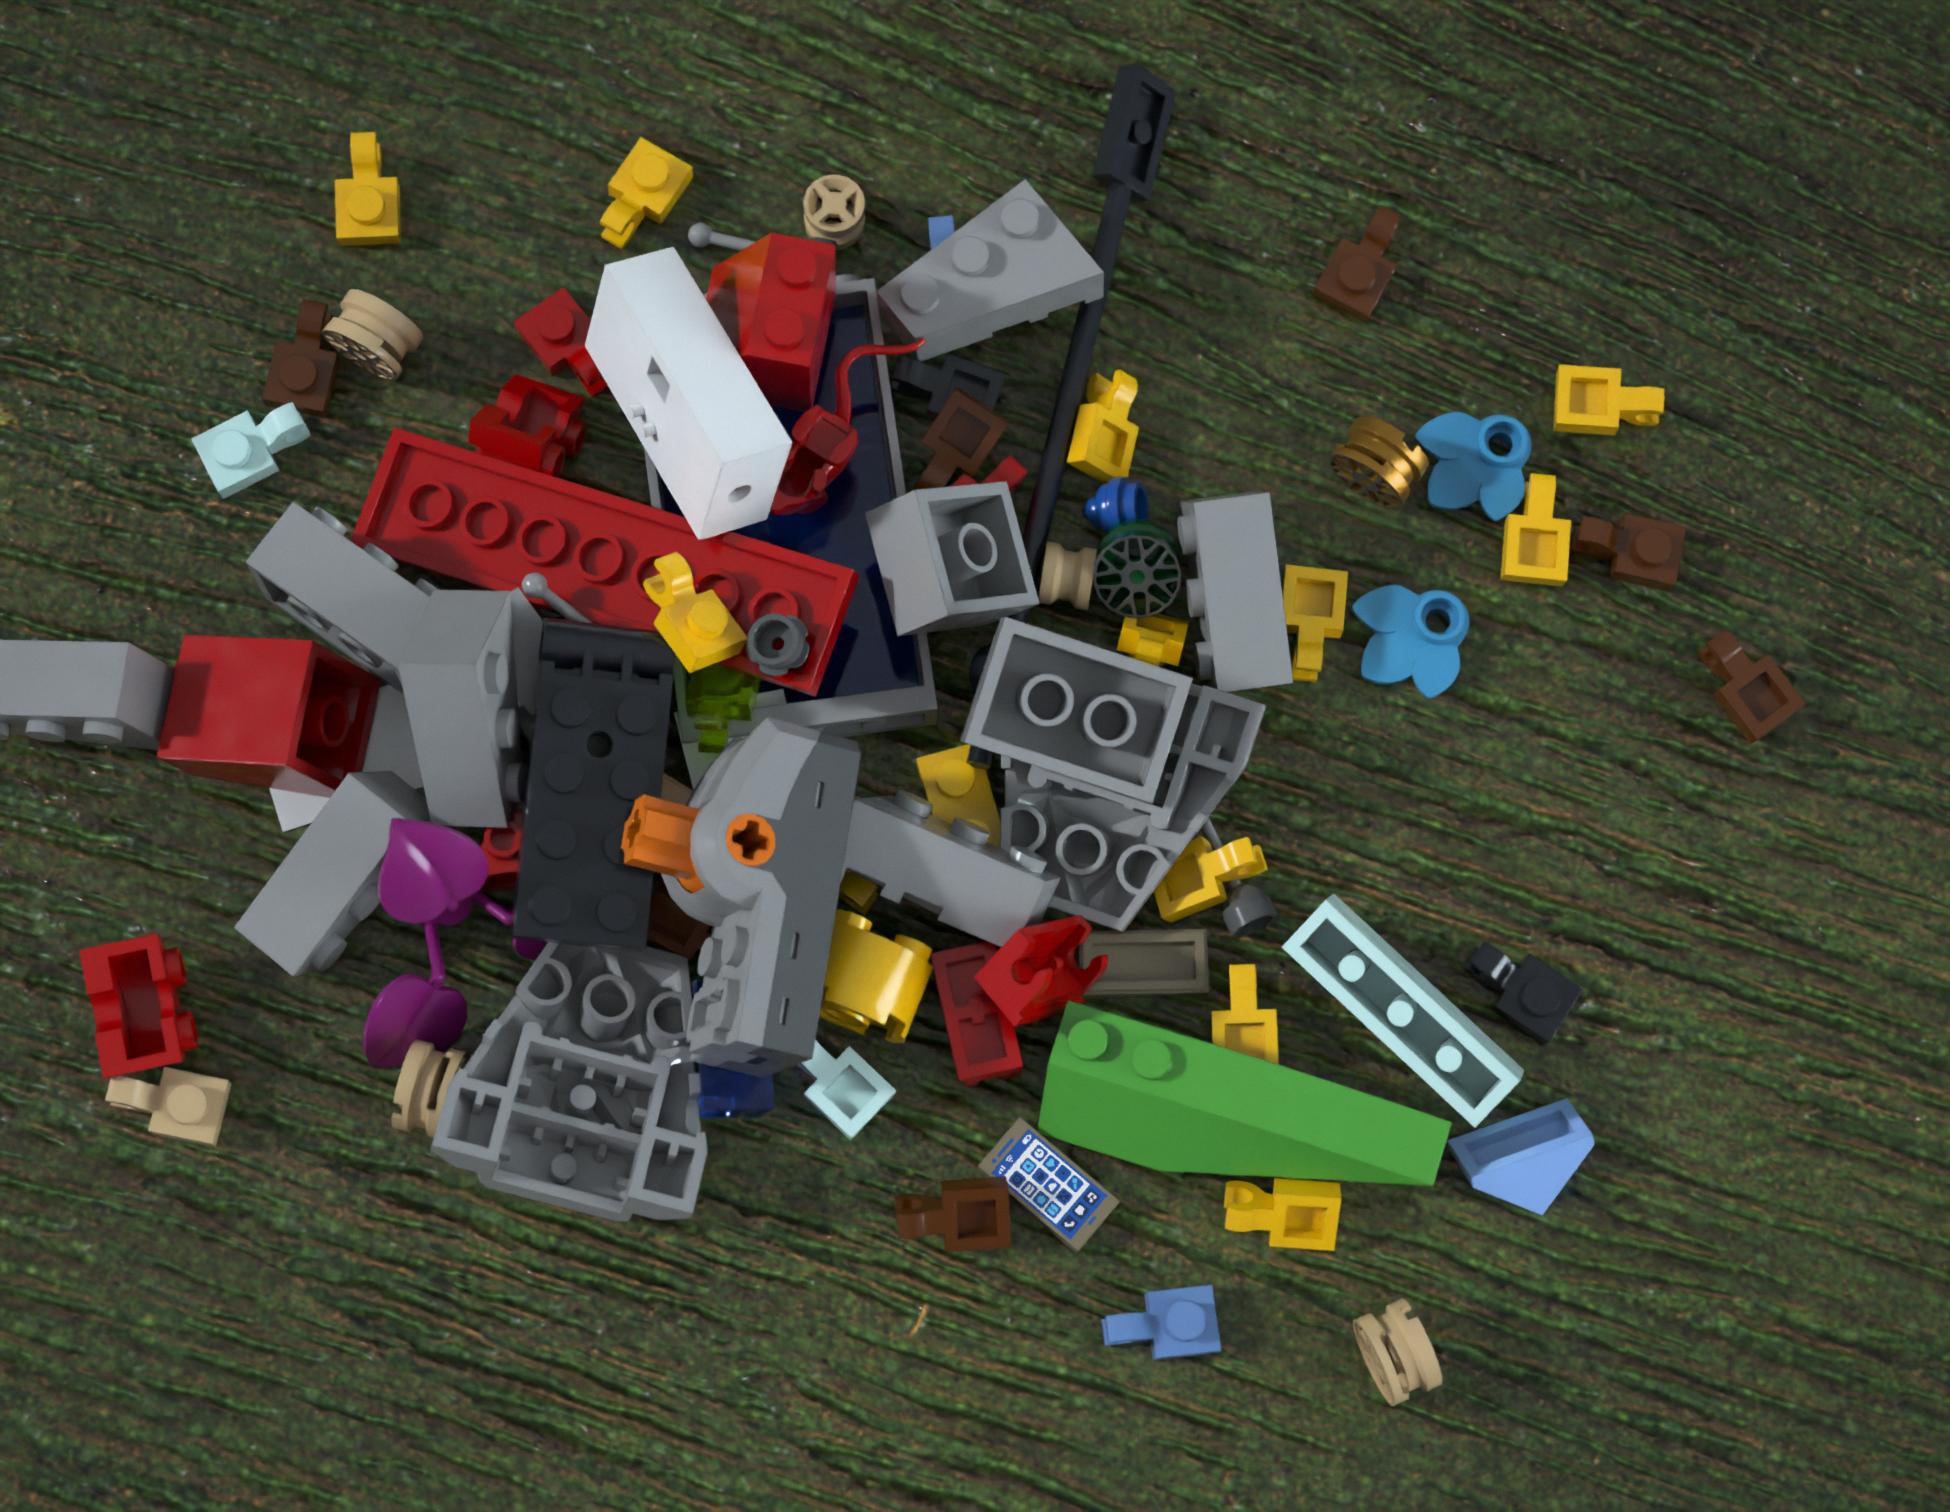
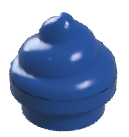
[1082,477,1149,533]

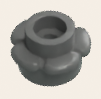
[746,613,810,676]

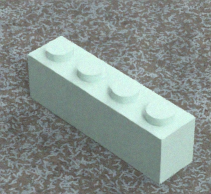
[1282,893,1524,1128]

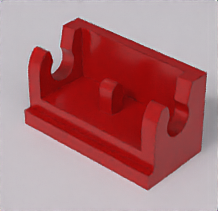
[974,915,1108,1027]
[930,941,1023,1087]

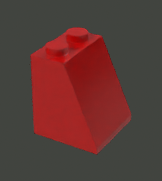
[706,233,836,412]
[156,635,381,798]

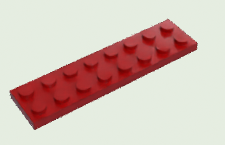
[350,427,860,697]

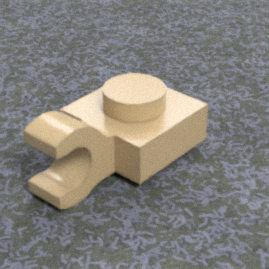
[105,1067,231,1147]

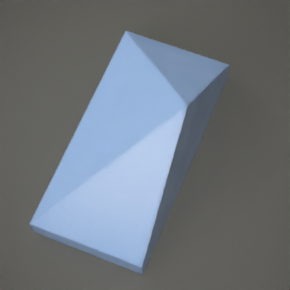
[1447,1098,1594,1215]

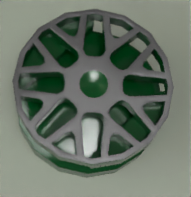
[1093,518,1182,618]

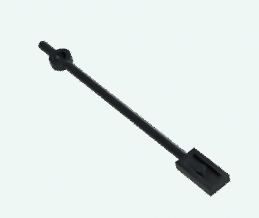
[966,63,1176,770]

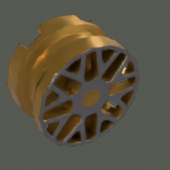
[1328,415,1429,510]

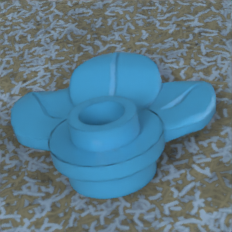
[1415,411,1532,522]
[1352,585,1469,699]

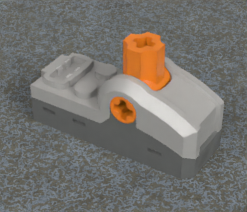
[621,717,861,1078]

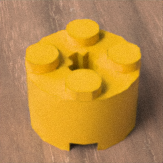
[819,909,933,1043]

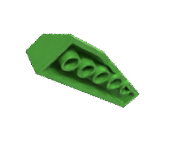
[1037,1000,1452,1186]

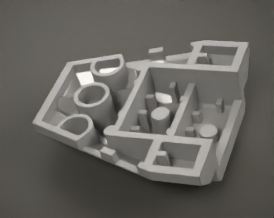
[1001,683,1266,931]
[430,942,707,1221]

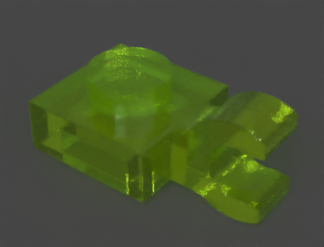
[685,664,761,753]

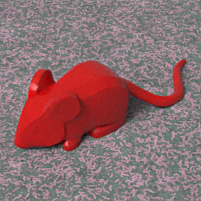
[769,338,926,516]

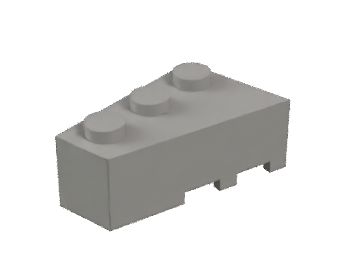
[876,179,1104,362]
[397,590,527,828]
[0,640,174,750]
[234,771,431,977]

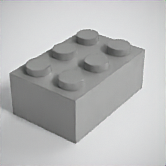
[246,502,438,695]
[960,617,1193,803]

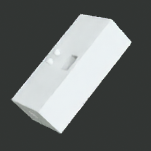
[585,246,792,541]

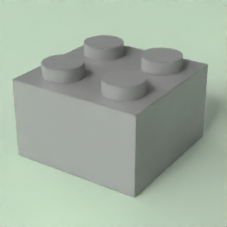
[865,481,1040,637]

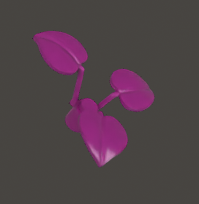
[363,818,548,1068]

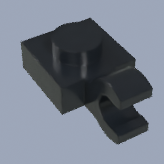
[890,353,1006,420]
[1463,941,1583,1046]

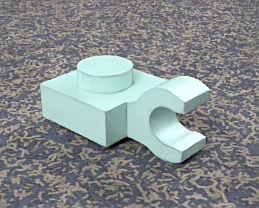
[191,402,311,499]
[797,1040,896,1141]

